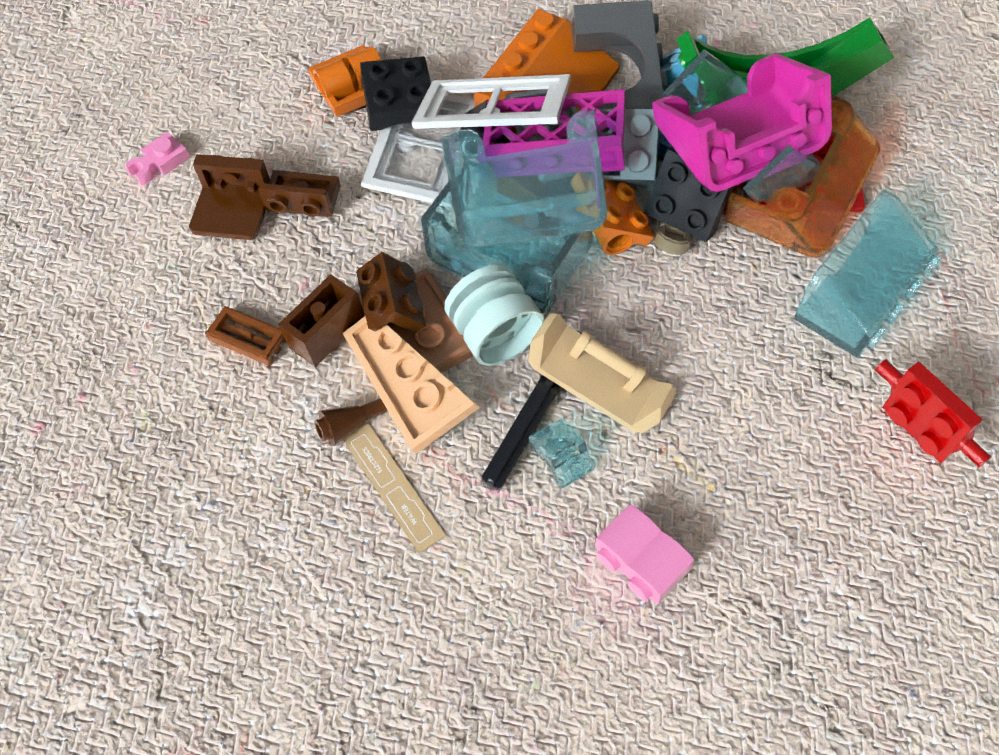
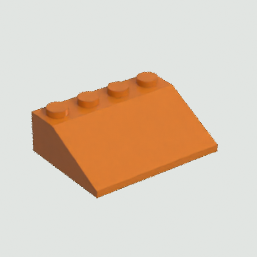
[474,9,620,135]

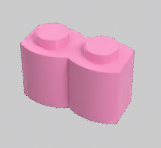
[595,504,694,604]

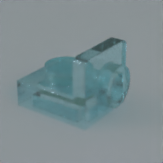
[528,418,593,488]

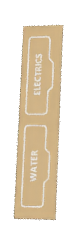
[343,423,446,553]

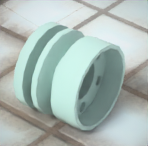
[444,264,545,366]

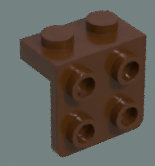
[189,154,270,240]

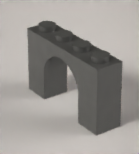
[571,0,667,134]

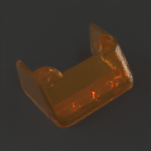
[726,94,880,258]

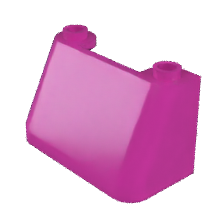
[652,53,832,192]

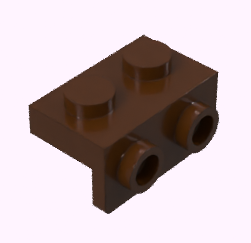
[258,170,341,217]
[356,252,426,333]

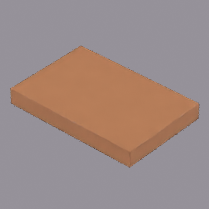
[387,268,474,373]

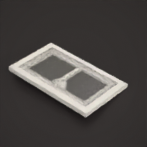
[361,94,475,205]

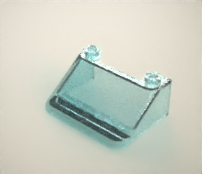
[441,108,607,248]

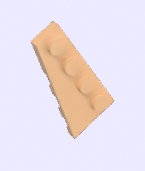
[342,316,480,453]

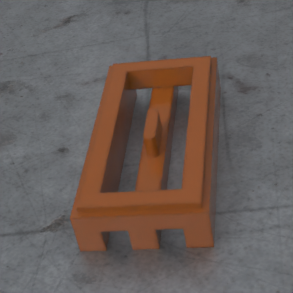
[205,306,286,367]

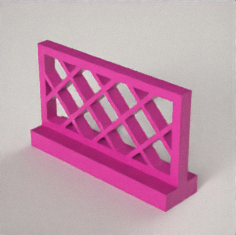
[477,89,626,180]

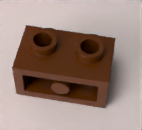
[278,274,365,367]

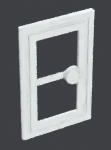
[411,74,571,129]

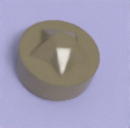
[654,225,692,255]

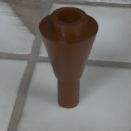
[314,398,387,446]

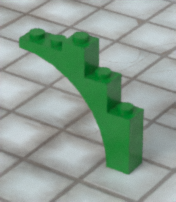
[676,18,895,108]

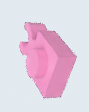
[125,132,190,186]

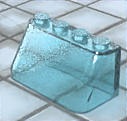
[793,189,941,358]

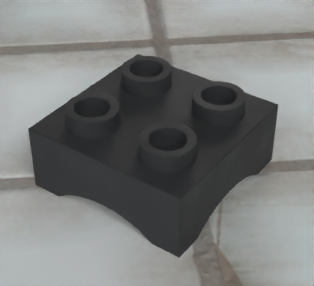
[360,56,431,131]
[644,147,735,242]

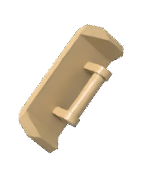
[528,313,676,433]

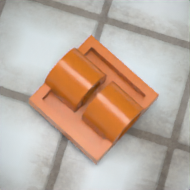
[308,45,381,117]
[570,173,655,255]

